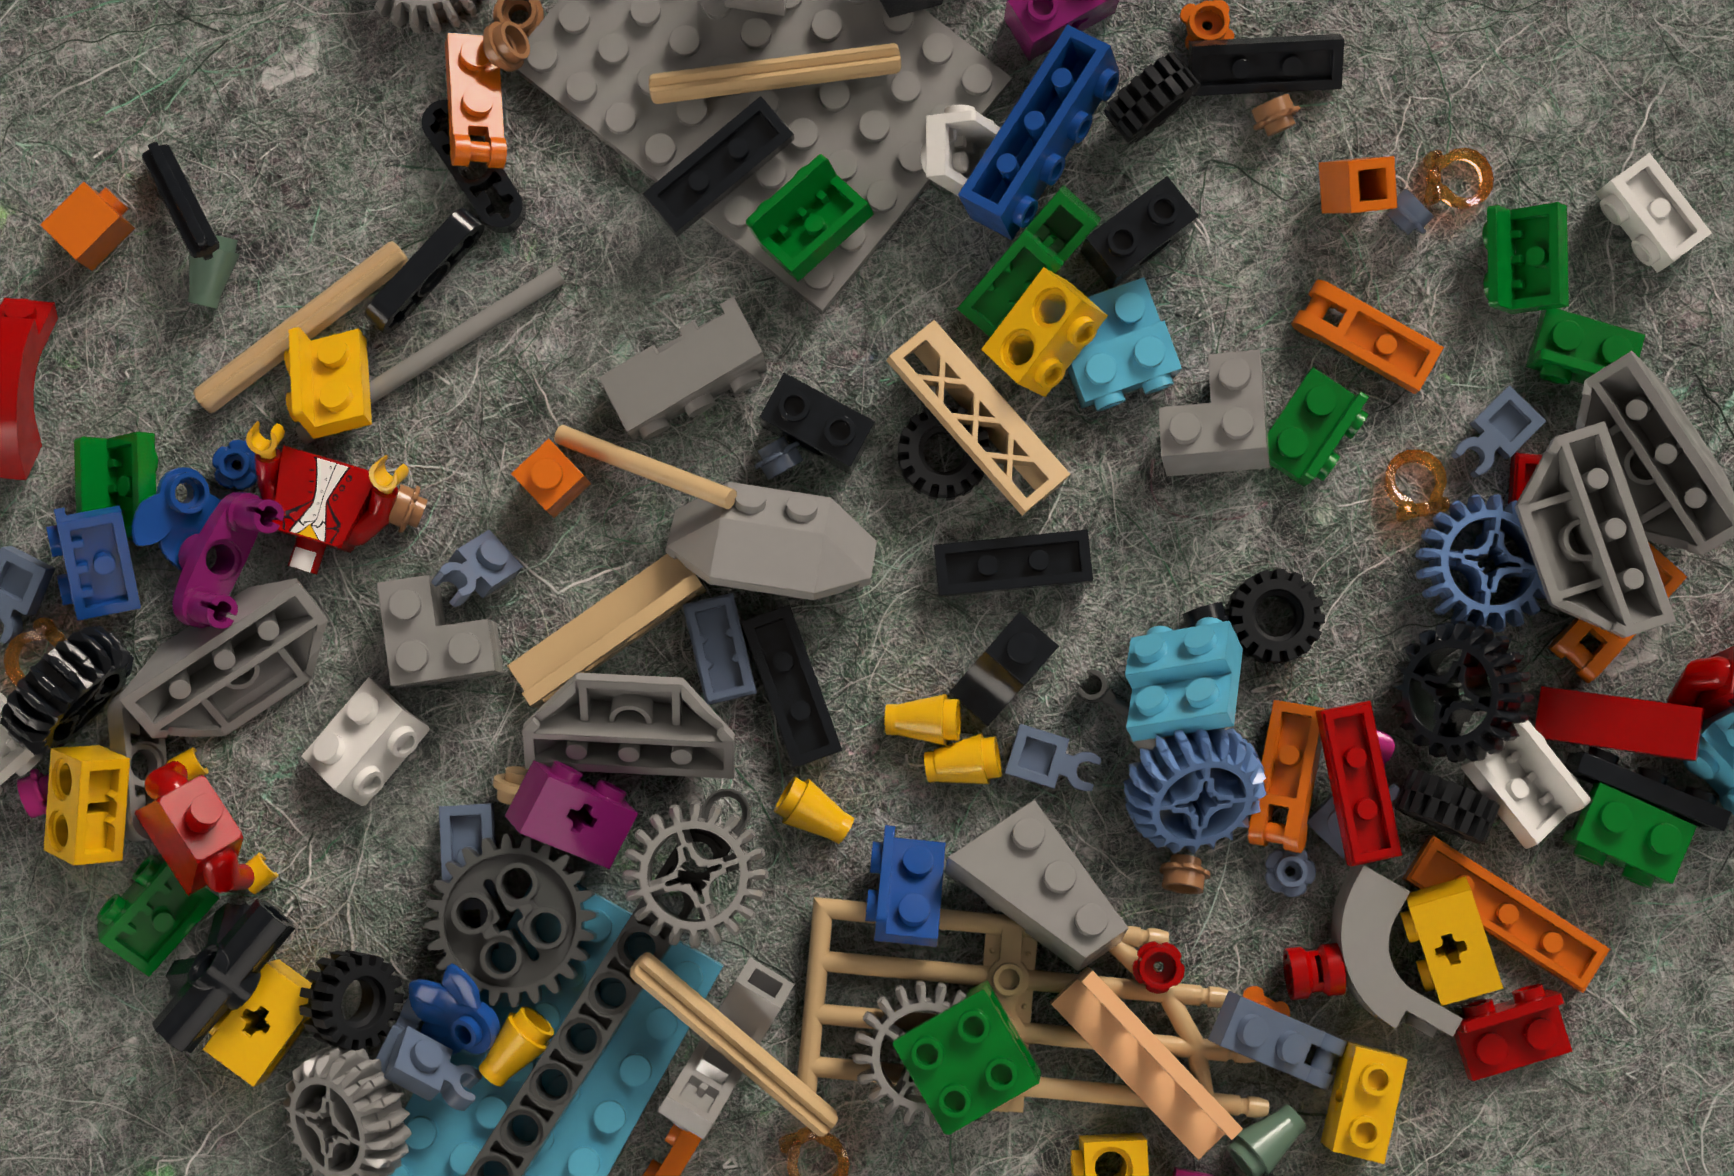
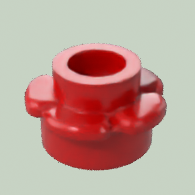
[1132,941,1185,994]

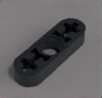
[422,100,526,233]
[364,208,485,334]

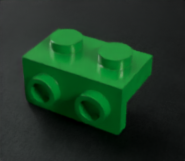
[746,154,874,282]
[1482,202,1569,314]
[74,432,158,541]
[1562,782,1697,889]

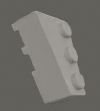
[599,296,767,441]
[945,800,1128,972]

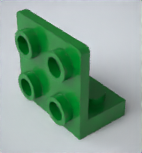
[893,980,1041,1135]

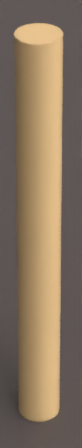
[554,425,737,509]

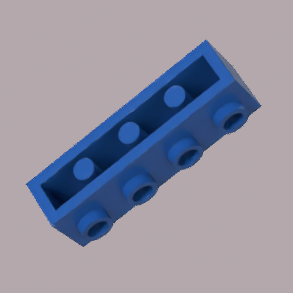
[958,24,1120,240]

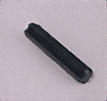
[142,142,220,261]

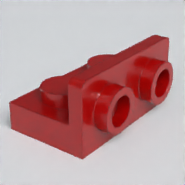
[1454,984,1573,1081]

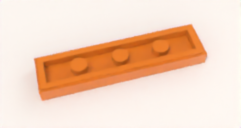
[1402,835,1610,993]

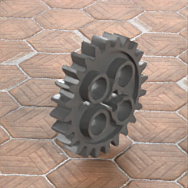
[424,834,599,1008]

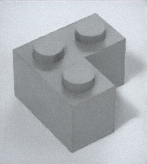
[1158,350,1270,476]
[377,575,504,689]

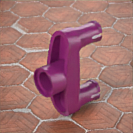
[172,492,284,629]

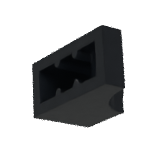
[949,612,1059,727]

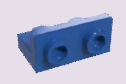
[46,505,141,621]
[865,825,946,947]

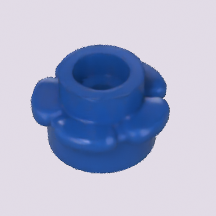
[212,440,257,490]

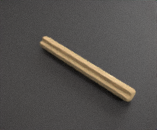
[649,43,901,104]
[193,241,408,413]
[630,952,838,1137]

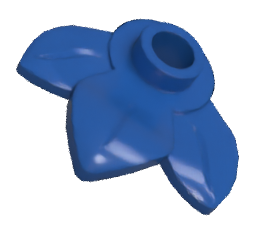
[132,467,221,571]
[408,963,500,1055]

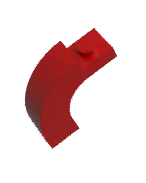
[0,298,58,480]

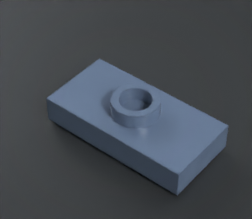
[683,593,757,705]

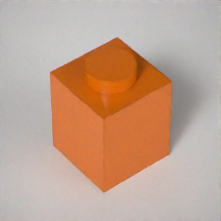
[1318,156,1397,214]
[40,182,135,271]
[511,438,591,518]

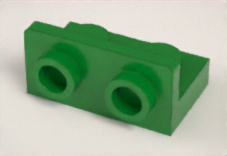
[1526,308,1645,385]
[1268,367,1369,487]
[97,854,220,977]

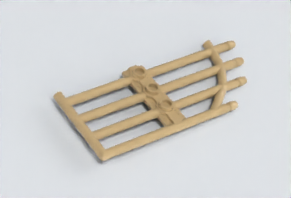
[797,897,1269,1118]

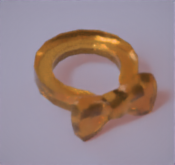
[1423,147,1494,210]
[1384,449,1450,523]
[4,617,67,686]
[778,1127,850,1176]

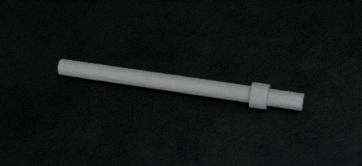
[295,265,566,445]

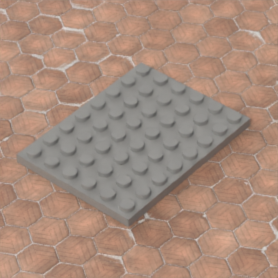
[515,0,1012,315]

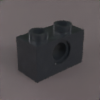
[1080,176,1199,289]
[759,373,875,475]

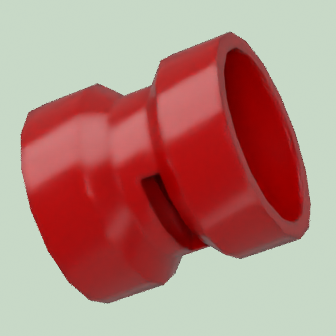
[1283,943,1346,1000]

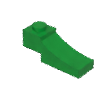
[957,185,1101,337]

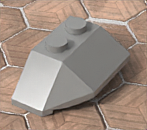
[1575,351,1734,556]
[1515,421,1676,638]
[666,482,877,600]
[119,578,328,738]
[522,673,735,779]

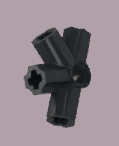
[152,898,295,1053]

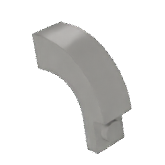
[1331,865,1463,1039]
[657,958,795,1140]

